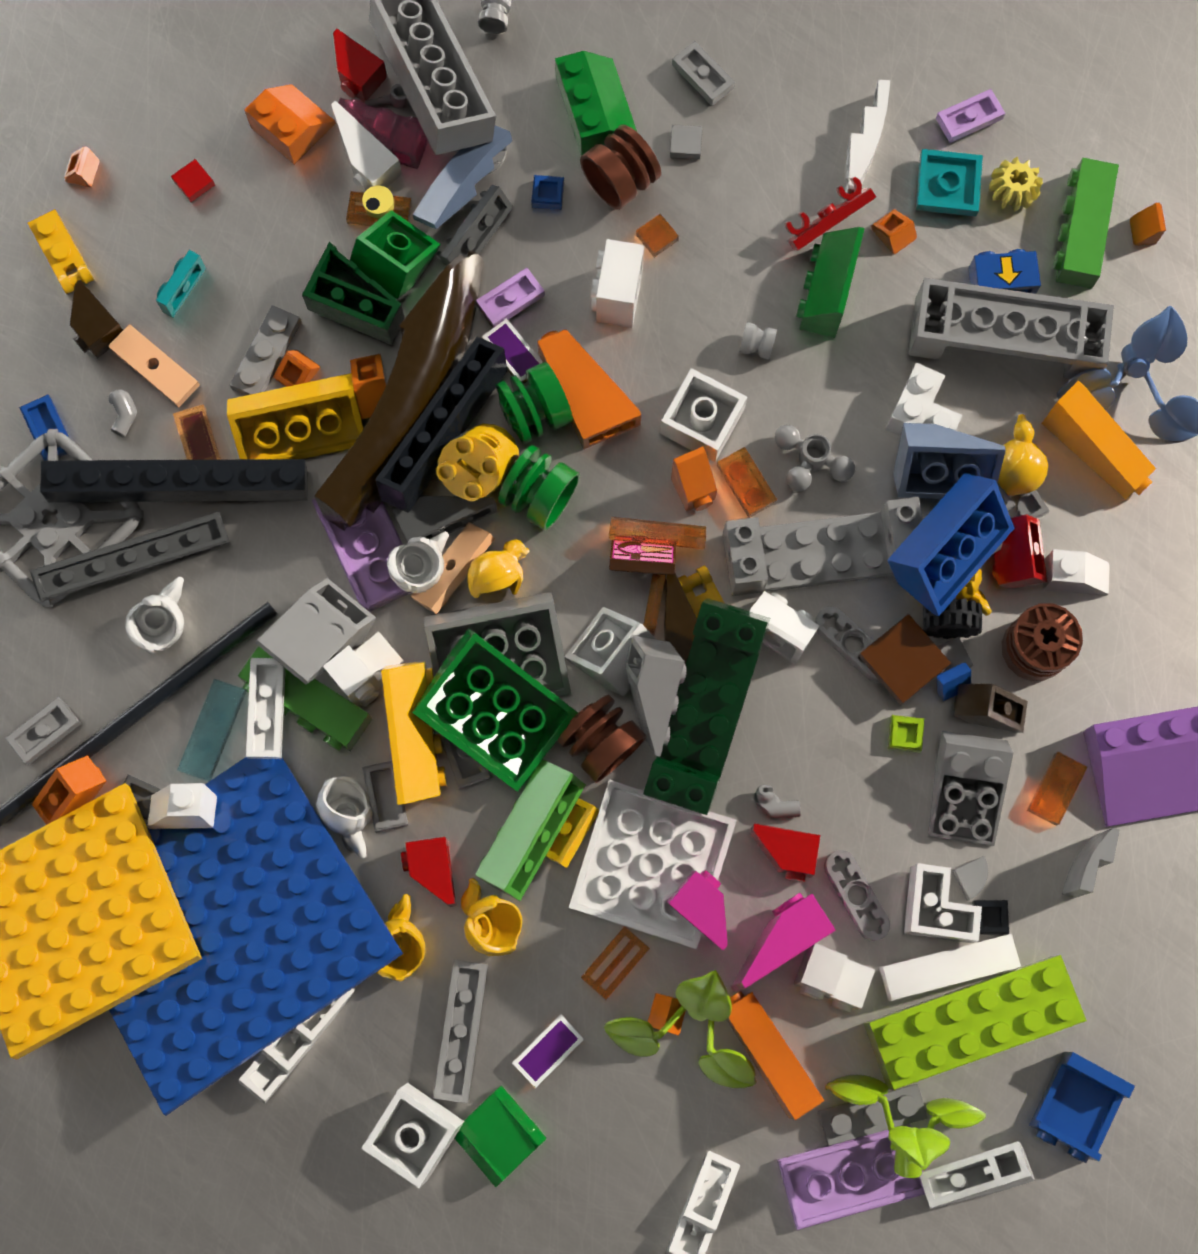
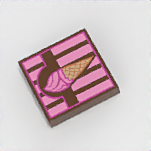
[609,534,676,575]

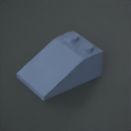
[893,423,1006,499]

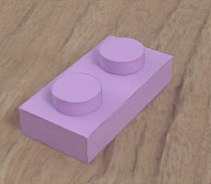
[936,89,1006,143]
[476,268,545,328]

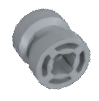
[478,0,511,34]
[739,322,777,360]

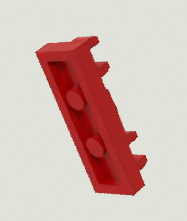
[785,177,877,250]

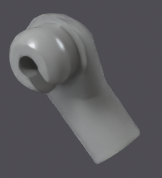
[109,389,137,437]
[754,785,801,818]

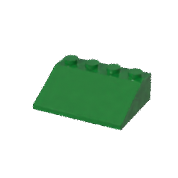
[412,629,578,792]

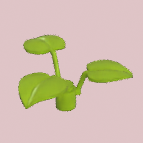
[604,970,757,1088]
[825,1075,986,1178]

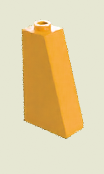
[1041,380,1156,499]

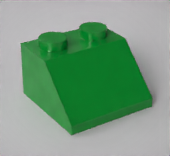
[349,210,441,299]

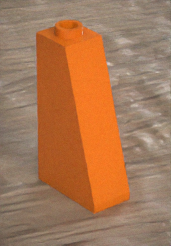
[537,329,641,450]
[726,991,825,1120]

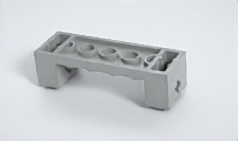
[908,278,1114,379]
[722,497,923,596]

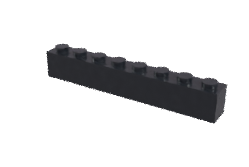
[40,459,308,503]

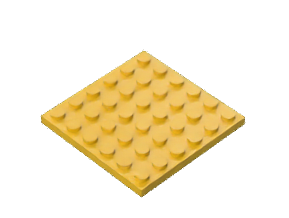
[0,783,202,1060]

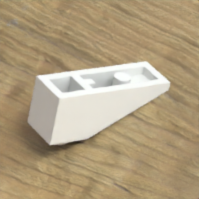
[331,101,402,192]
[920,1141,1035,1209]

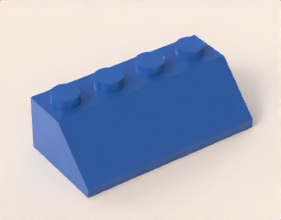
[887,473,1015,616]

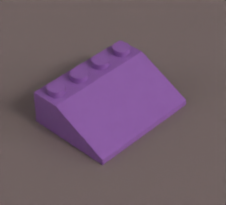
[1083,706,1198,827]

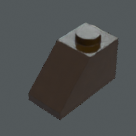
[70,280,123,359]
[954,684,1028,733]

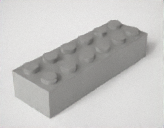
[369,0,496,155]

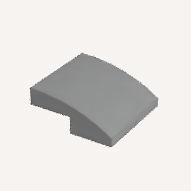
[1062,828,1120,898]

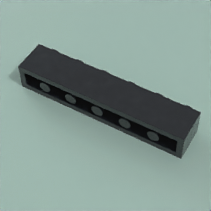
[375,336,508,513]

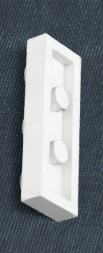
[246,658,285,759]

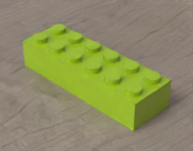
[863,955,1087,1090]

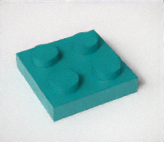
[916,149,983,217]

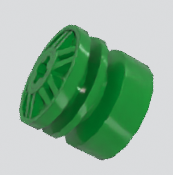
[496,361,573,444]
[498,445,580,531]

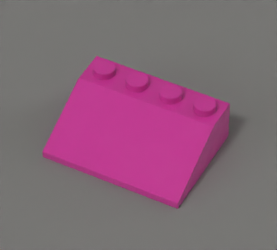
[730,893,836,992]

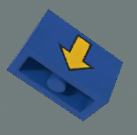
[968,249,1041,294]

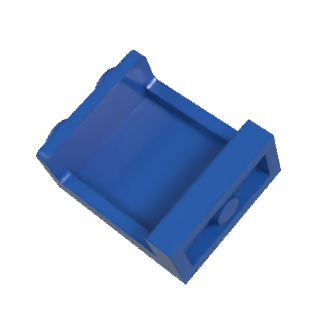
[1029,1052,1135,1163]

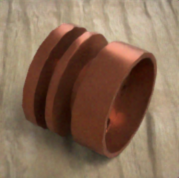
[580,125,662,210]
[1001,603,1083,681]
[558,694,647,783]

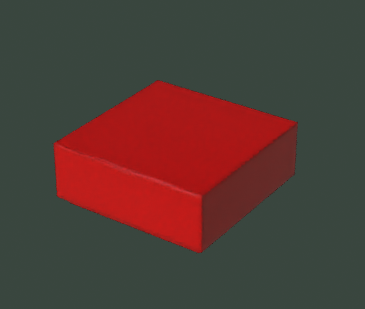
[171,159,215,202]

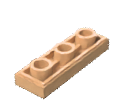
[108,324,200,408]
[411,522,495,615]

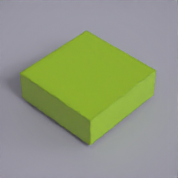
[888,715,924,752]

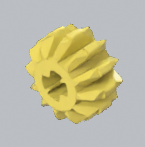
[989,157,1043,212]

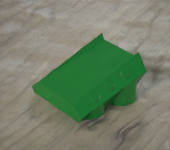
[454,1086,547,1188]

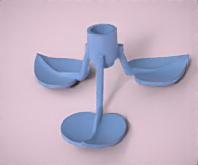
[1057,306,1198,441]

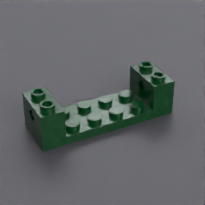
[643,598,771,815]

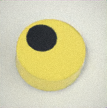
[362,185,394,219]

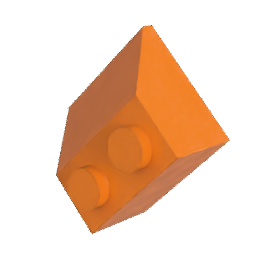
[244,84,336,165]

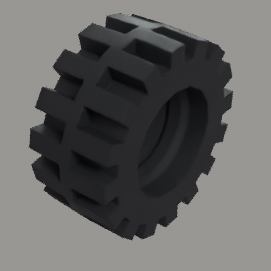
[923,598,982,639]

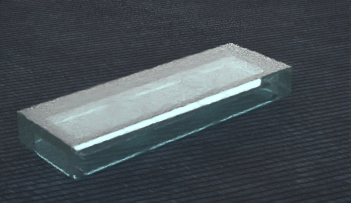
[177,679,247,782]

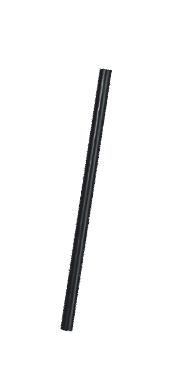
[0,602,277,827]

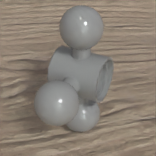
[775,425,855,492]

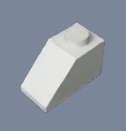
[1043,549,1109,595]
[147,783,217,829]

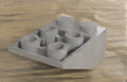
[256,578,376,684]
[625,635,686,757]
[928,731,1013,846]

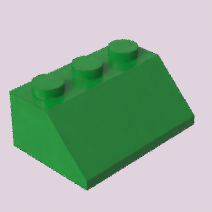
[555,51,637,156]
[796,227,865,338]

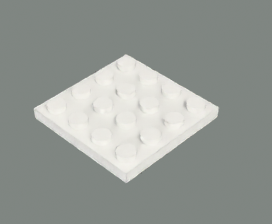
[568,779,737,949]

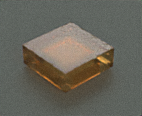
[636,214,679,258]

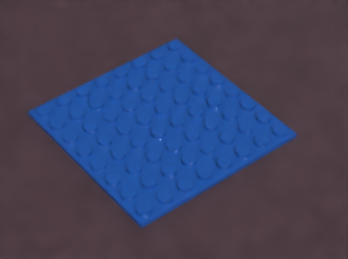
[109,757,403,1116]

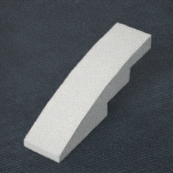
[844,79,891,201]
[880,934,1021,1001]
[238,987,356,1104]
[665,1150,740,1254]

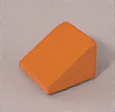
[1130,202,1166,246]
[871,209,917,254]
[273,350,320,387]

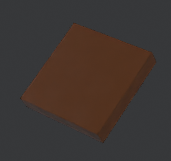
[858,614,951,706]

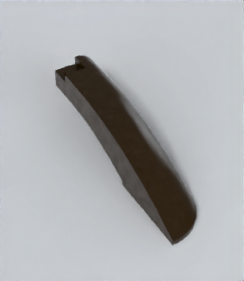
[314,251,483,531]

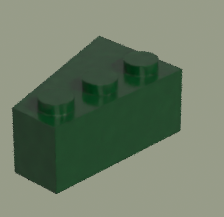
[302,242,405,345]

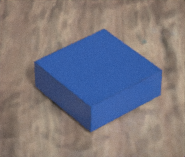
[531,175,564,210]
[937,662,971,702]

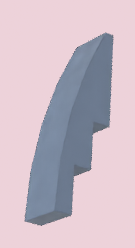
[413,125,512,229]

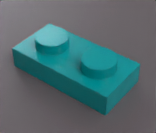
[156,250,206,318]

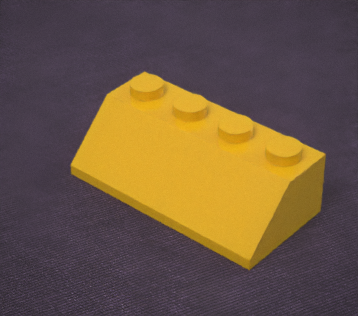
[227,373,364,459]
[381,661,447,805]

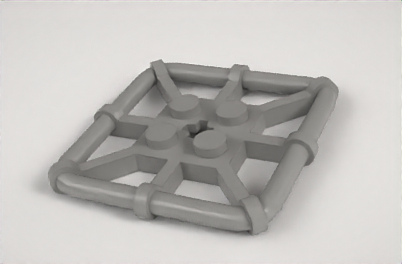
[0,429,144,607]

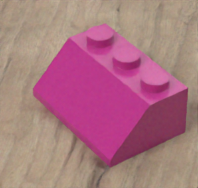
[667,870,728,950]

